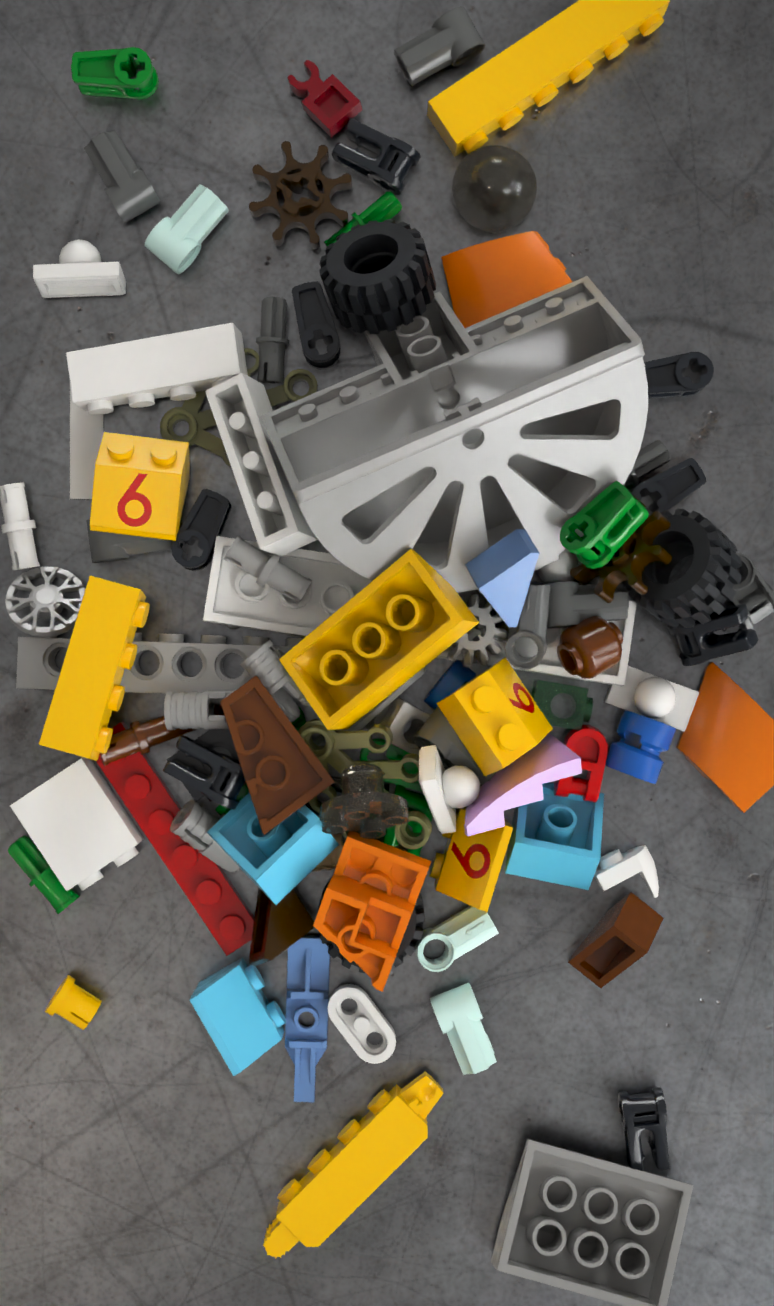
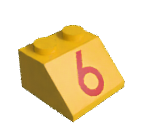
[90,432,190,541]
[436,657,553,776]
[429,807,513,912]

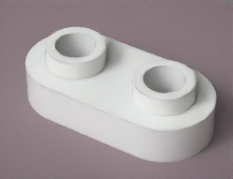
[328,984,396,1064]

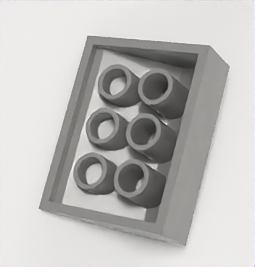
[491,1139,694,1306]

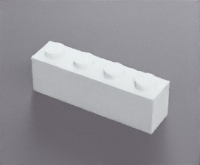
[66,323,248,415]
[205,373,318,556]

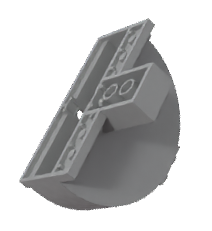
[261,276,648,593]

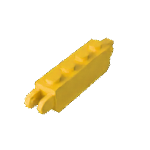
[263,1071,444,1259]

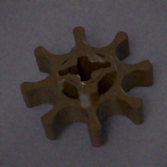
[249,141,352,249]
[570,495,672,603]

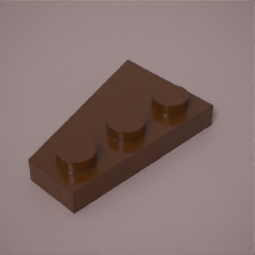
[220,676,334,835]

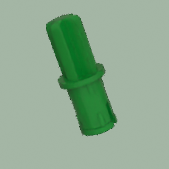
[324,191,402,247]
[8,835,80,914]

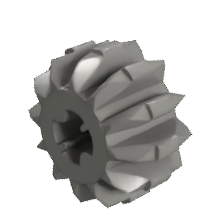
[446,593,508,668]

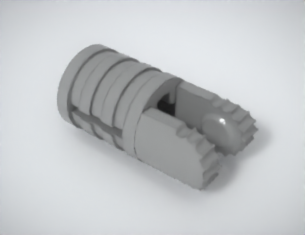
[240,640,311,722]
[164,690,235,730]
[170,800,240,873]

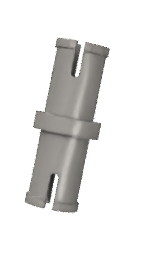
[224,536,312,604]

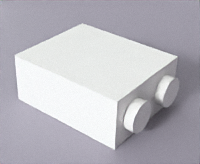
[10,758,144,891]

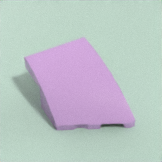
[464,733,582,836]

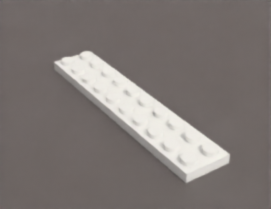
[203,536,637,686]

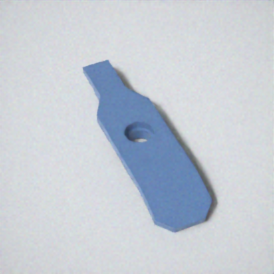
[285,935,330,1103]

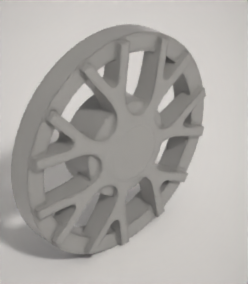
[5,566,85,637]

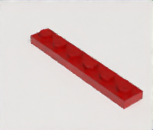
[96,722,254,956]

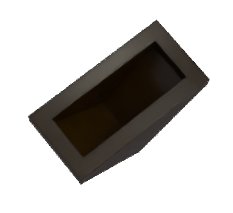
[248,888,315,966]

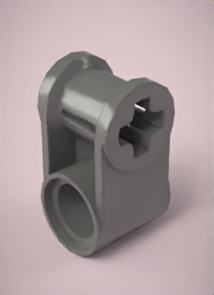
[724,553,774,630]

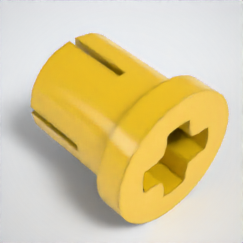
[45,975,102,1030]

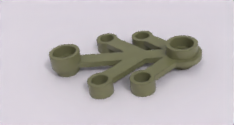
[160,348,318,467]
[298,719,432,849]

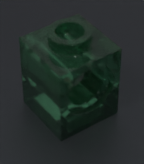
[531,679,593,730]

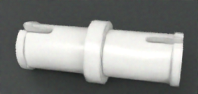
[0,482,40,571]

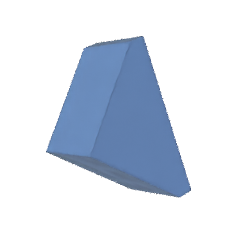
[465,529,539,627]

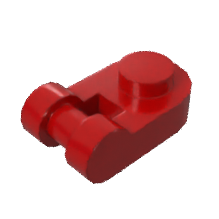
[554,725,608,802]

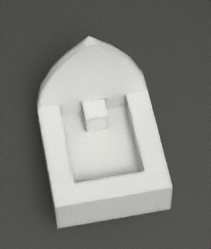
[594,845,659,898]

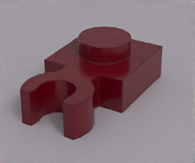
[287,60,362,138]

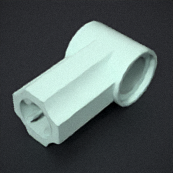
[145,184,229,274]
[415,906,499,972]
[430,983,497,1075]

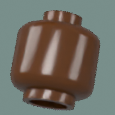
[557,615,623,679]

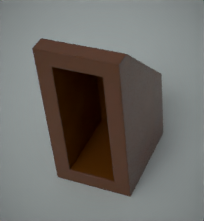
[568,892,664,988]

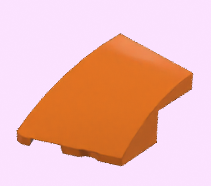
[441,231,573,328]
[676,662,774,813]
[313,830,431,992]

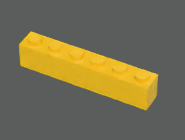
[427,0,670,157]

